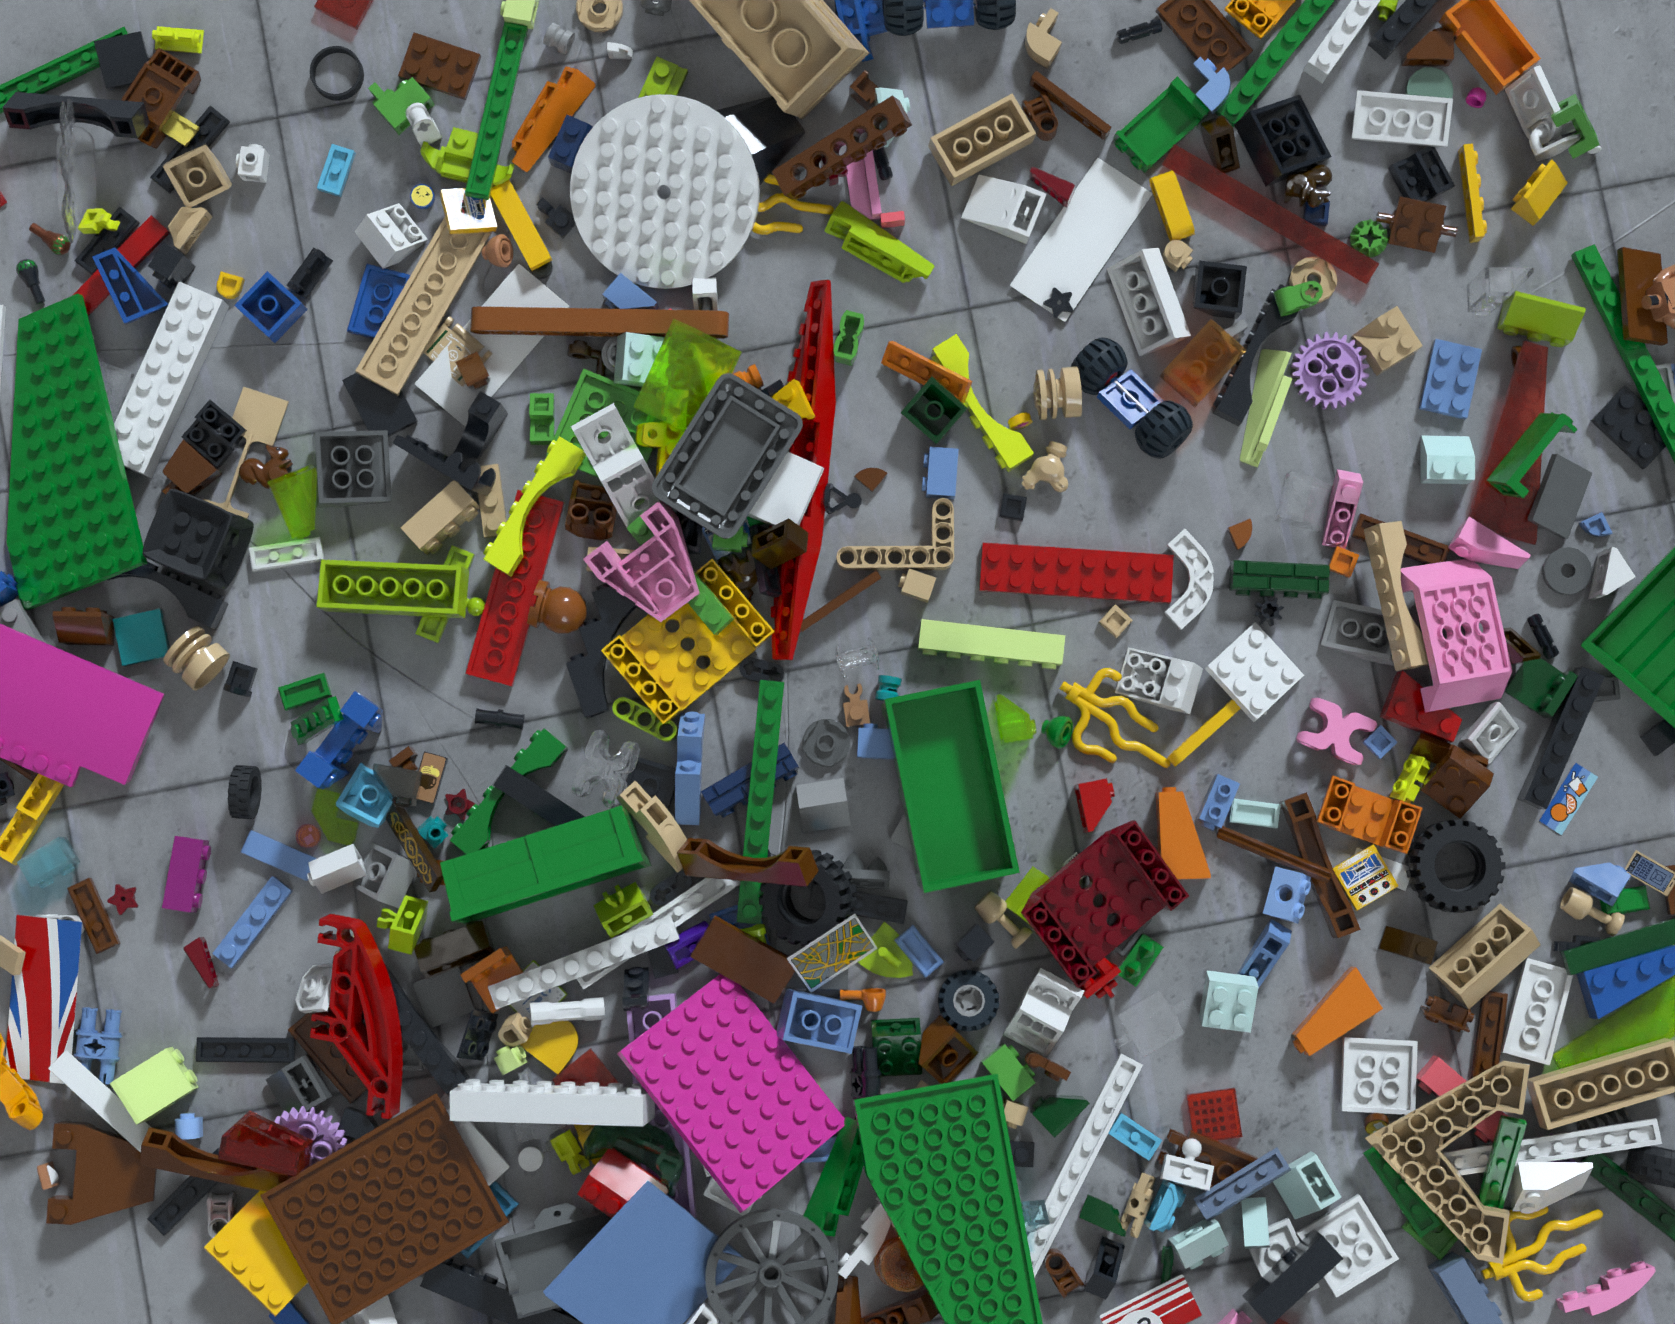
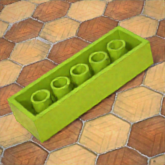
[316,559,469,618]

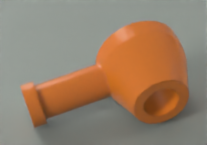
[840,988,886,1012]

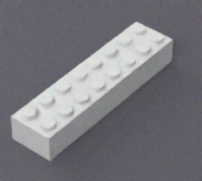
[114,282,229,478]
[450,1079,655,1126]

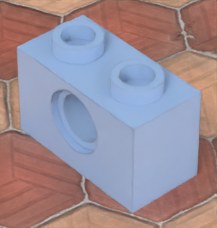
[1263,867,1311,924]

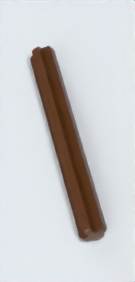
[1217,826,1332,883]

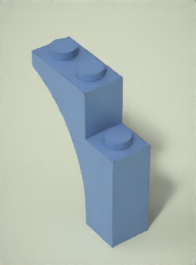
[675,712,705,825]

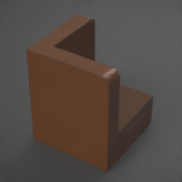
[849,70,879,110]

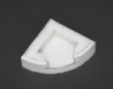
[607,42,633,59]

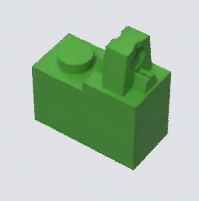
[368,77,434,135]

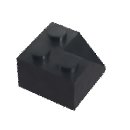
[1193,260,1247,319]

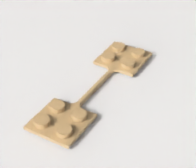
[203,387,289,519]

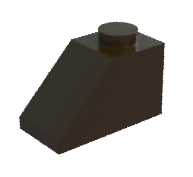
[1201,115,1240,176]
[1378,926,1438,965]

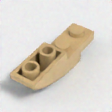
[616,781,687,873]

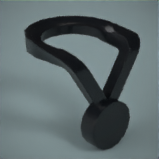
[824,483,862,514]

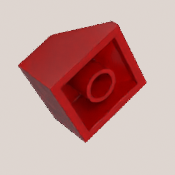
[1074,778,1115,833]

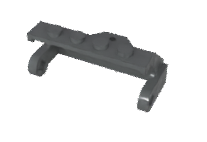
[495,1203,612,1319]

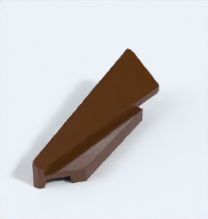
[835,1275,862,1324]

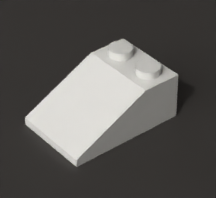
[1509,1162,1593,1214]

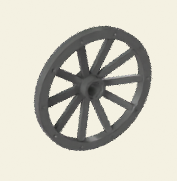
[705,1208,838,1324]

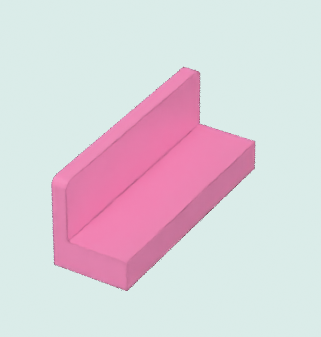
[846,150,882,221]

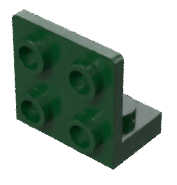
[1505,658,1578,718]
[871,1018,922,1077]

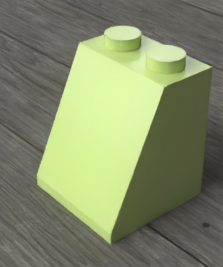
[110,1047,199,1125]

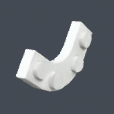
[1164,529,1214,630]

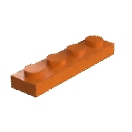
[881,341,973,403]

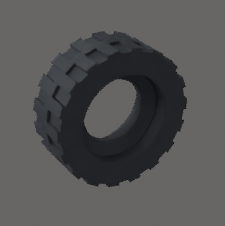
[227,765,262,819]

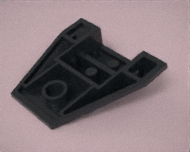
[715,96,805,186]

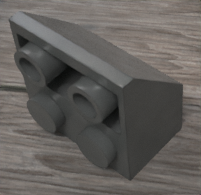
[266,1055,333,1113]

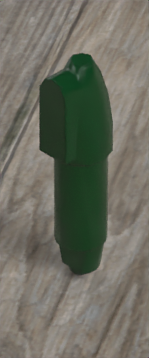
[1160,1246,1174,1284]

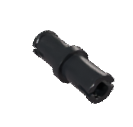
[475,708,525,730]

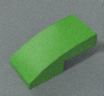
[529,393,555,445]

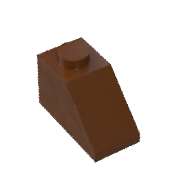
[1401,28,1454,66]

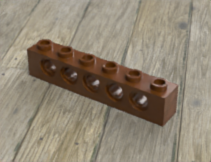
[772,95,912,200]

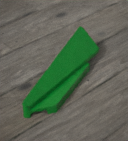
[803,1117,864,1237]

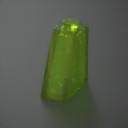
[267,464,317,539]

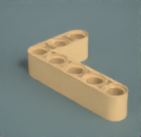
[836,498,954,571]

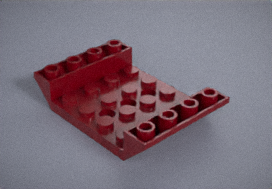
[1021,820,1189,988]

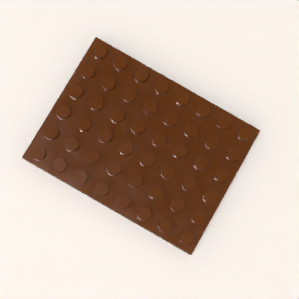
[260,1093,509,1324]

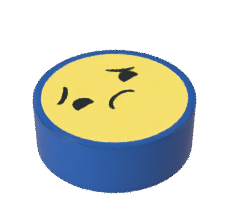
[410,184,435,209]

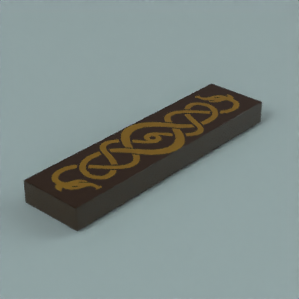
[386,802,443,893]

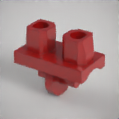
[1080,957,1121,999]

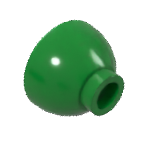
[1041,716,1073,749]

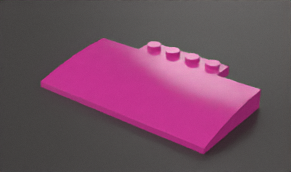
[0,624,165,787]

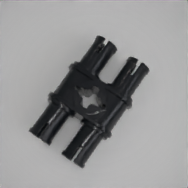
[849,1046,882,1120]

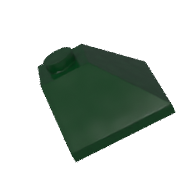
[1030,1095,1090,1138]

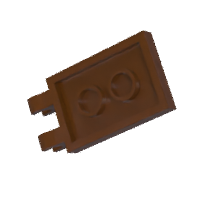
[1157,1129,1258,1204]

